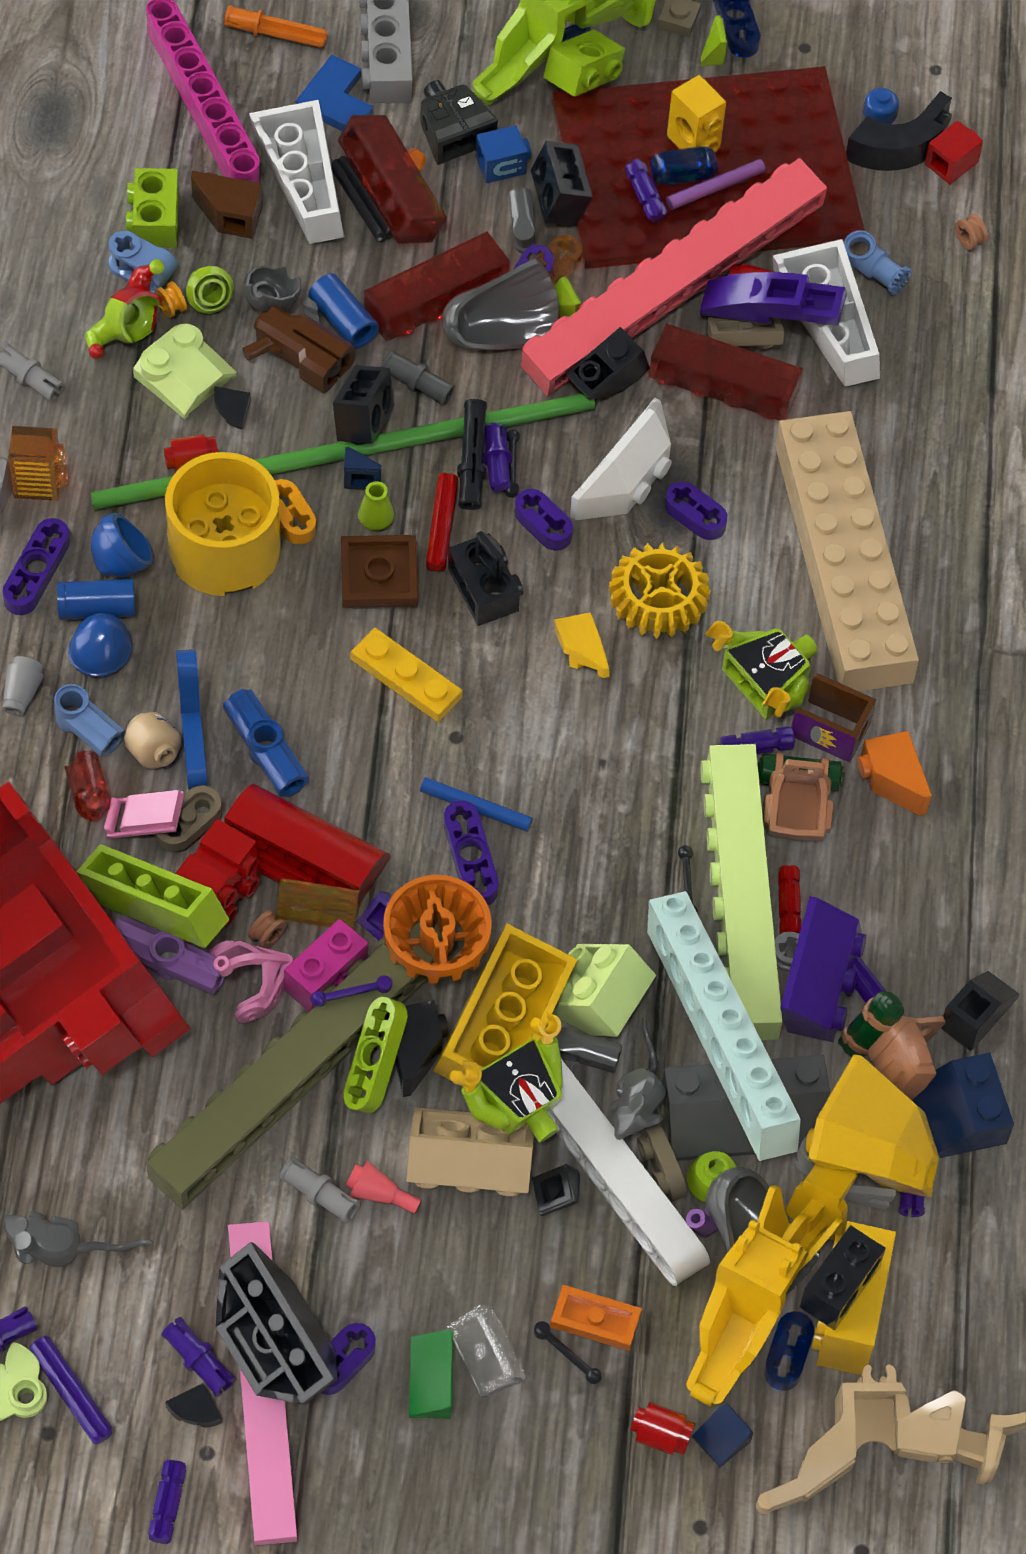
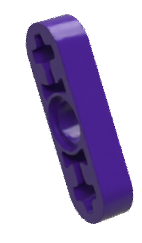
[2,518,70,615]
[444,800,499,905]

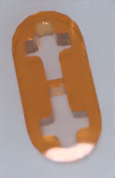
[536,235,583,286]

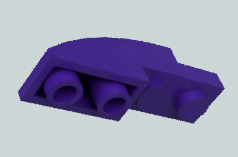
[700,272,847,326]

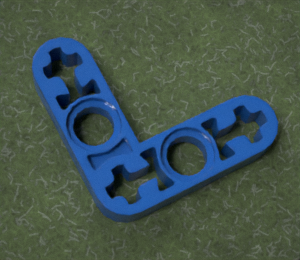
[176,649,207,790]

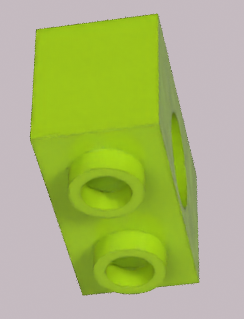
[543,29,626,97]

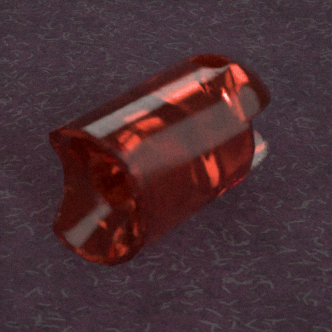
[64,750,111,821]

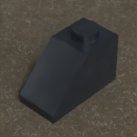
[387,1000,448,1097]

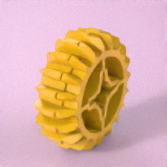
[609,542,711,640]

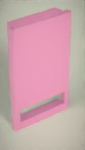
[104,790,185,839]

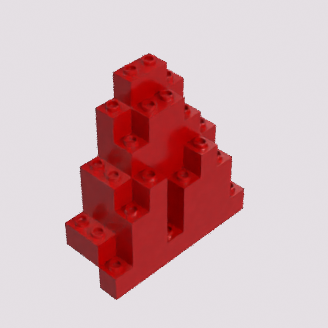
[0,781,191,1103]

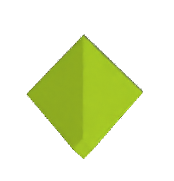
[700,15,727,66]
[554,276,581,318]

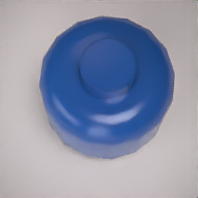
[863,88,899,124]

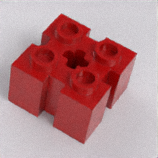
[175,819,260,927]

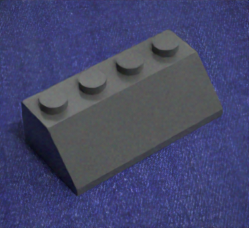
[662,1055,830,1161]

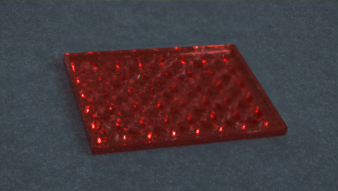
[552,66,865,269]

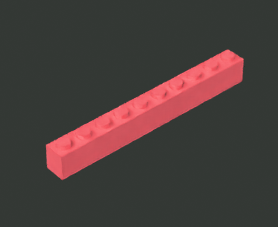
[520,158,827,397]

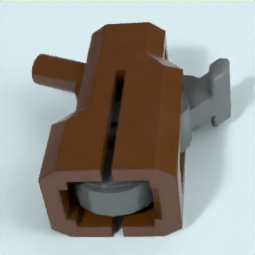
[242,299,354,393]

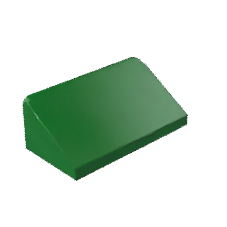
[409,1330,453,1419]

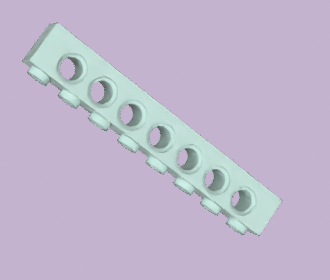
[647,891,801,1161]

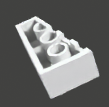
[249,100,344,244]
[772,239,880,387]

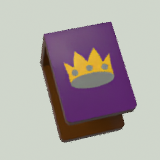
[791,673,876,763]

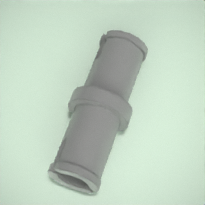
[0,342,65,402]
[280,1157,360,1223]

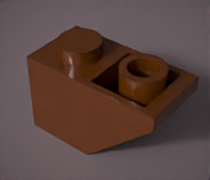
[191,170,263,239]

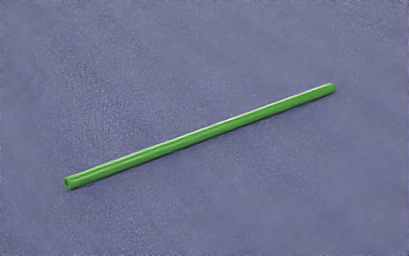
[90,393,595,510]

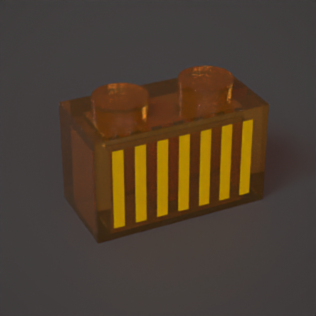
[8,426,68,501]

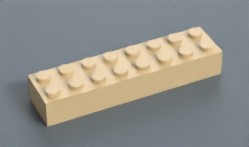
[775,411,919,691]

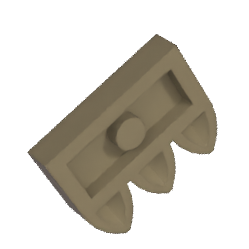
[707,316,784,350]

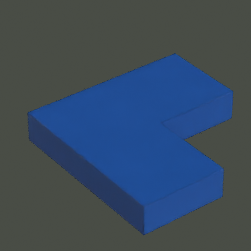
[295,54,373,138]

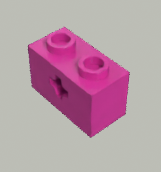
[284,918,368,1012]

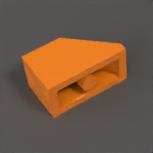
[857,731,932,816]

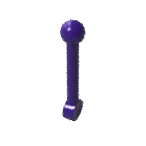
[310,975,392,1007]

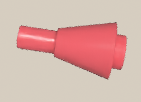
[345,1160,421,1214]

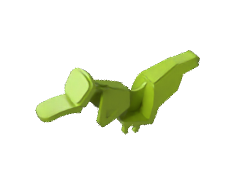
[472,0,656,106]

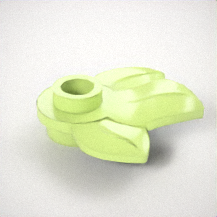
[0,1343,47,1421]

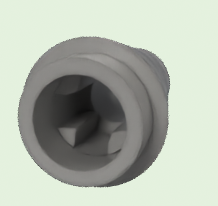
[2,656,44,716]

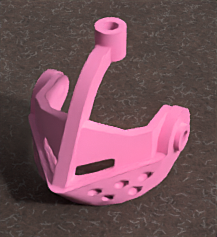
[209,941,293,1023]

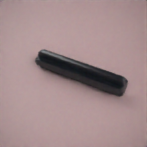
[332,156,393,242]

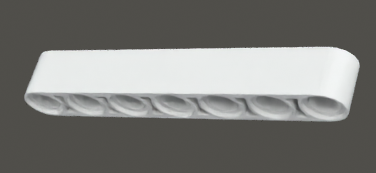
[548,1059,710,1286]

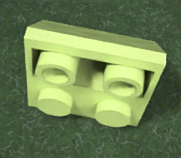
[552,944,656,1037]

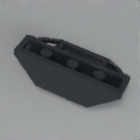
[215,1242,338,1405]

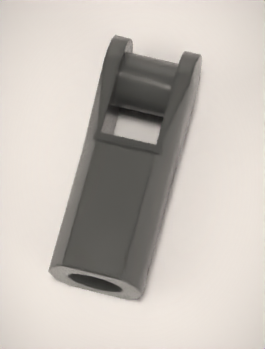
[509,188,536,254]
[555,1027,622,1073]

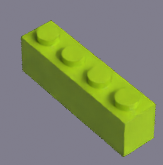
[76,844,229,948]

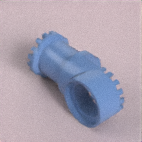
[844,230,912,296]

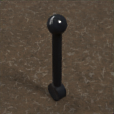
[504,429,520,498]
[678,845,698,912]
[534,1321,602,1384]

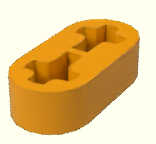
[275,479,316,545]

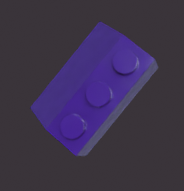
[780,896,867,1042]

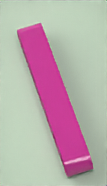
[146,0,261,183]

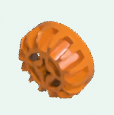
[383,875,492,983]

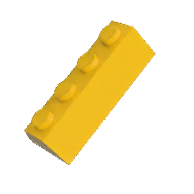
[433,923,577,1087]

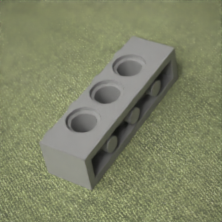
[359,0,412,104]

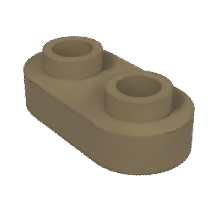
[155,785,222,851]
[637,1123,687,1202]

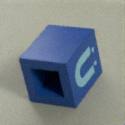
[475,125,531,183]

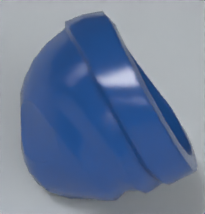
[91,513,154,577]
[68,613,132,678]

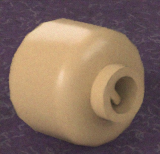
[124,712,182,769]

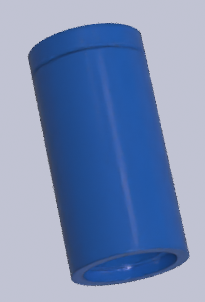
[308,273,379,349]
[57,579,135,620]

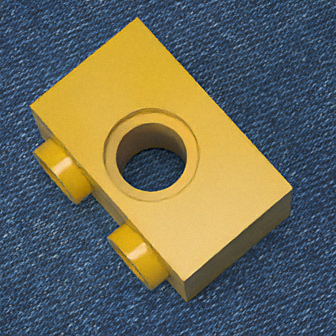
[667,75,726,163]

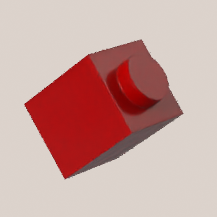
[925,120,983,185]

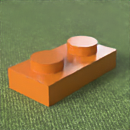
[550,1285,642,1351]

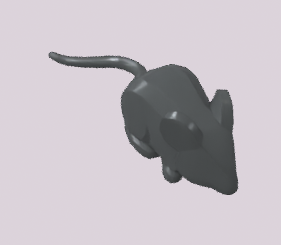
[610,1017,667,1140]
[4,1211,153,1267]

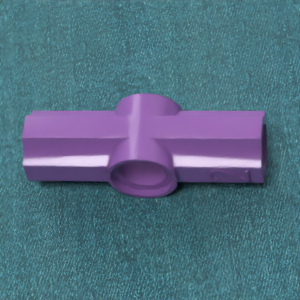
[115,915,226,995]

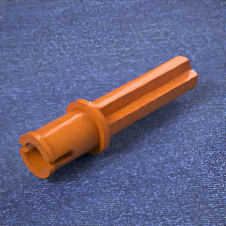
[224,5,328,48]

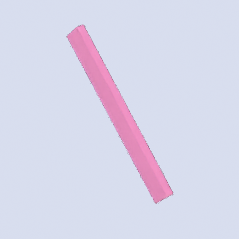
[228,1221,297,1546]

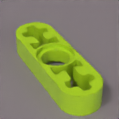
[343,997,408,1114]

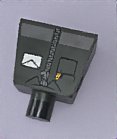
[420,80,498,165]

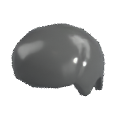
[244,266,301,313]

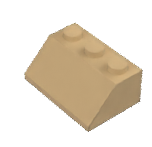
[406,1107,534,1196]

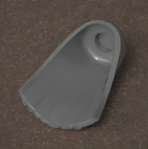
[442,258,560,350]
[706,1167,821,1295]

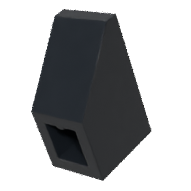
[565,327,650,400]
[941,971,1020,1051]

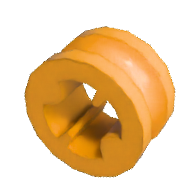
[155,281,187,318]

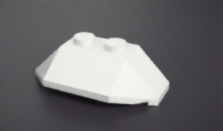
[570,398,672,520]

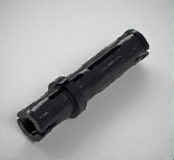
[457,399,487,510]

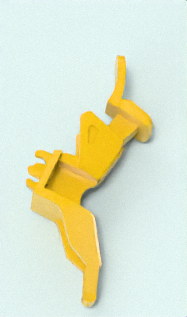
[686,1164,859,1408]

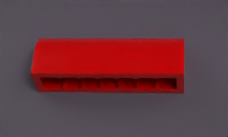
[224,784,391,906]

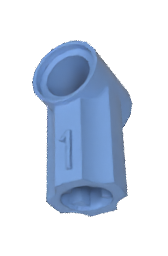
[54,684,125,757]

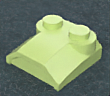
[133,324,237,419]

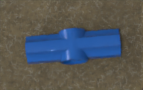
[223,689,309,797]

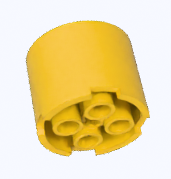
[165,452,281,596]

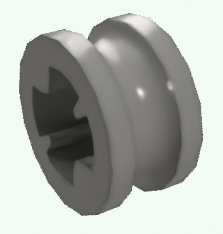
[775,932,800,972]

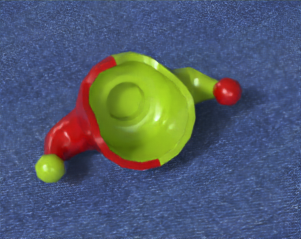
[85,259,165,360]

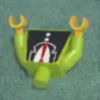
[705,620,818,720]
[450,1013,563,1143]

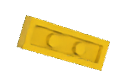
[350,627,463,722]

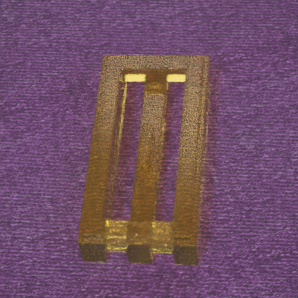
[276,878,359,930]

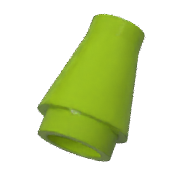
[358,481,395,532]

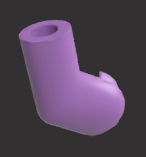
[686,1206,718,1237]

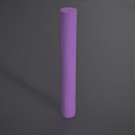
[666,159,766,210]

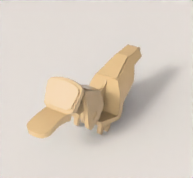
[756,1364,1026,1514]

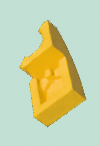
[554,612,610,678]

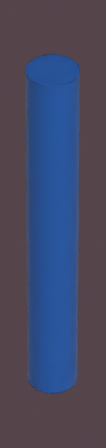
[420,777,533,832]

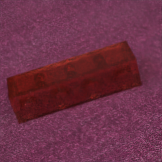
[337,115,447,244]
[364,231,510,342]
[649,323,803,421]

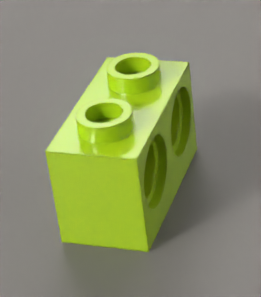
[126,168,179,248]

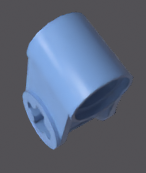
[109,231,178,293]

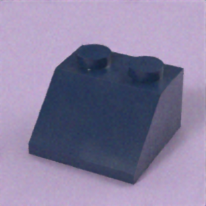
[912,1052,1014,1158]

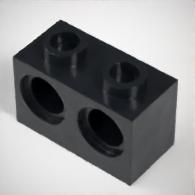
[531,141,593,226]
[333,365,394,445]
[447,533,523,626]
[799,1225,886,1331]

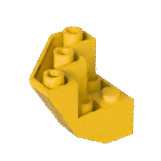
[806,1055,939,1198]

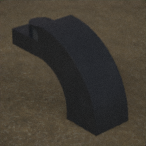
[845,91,952,171]

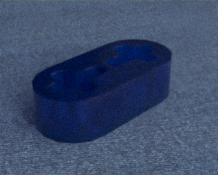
[649,147,719,185]
[764,1311,814,1391]

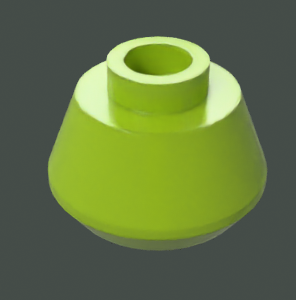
[186,266,234,314]
[686,1151,738,1203]

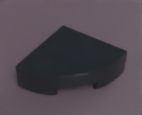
[214,386,251,430]
[165,1383,222,1428]

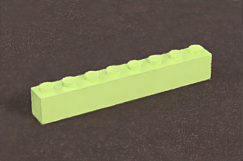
[701,744,783,1040]

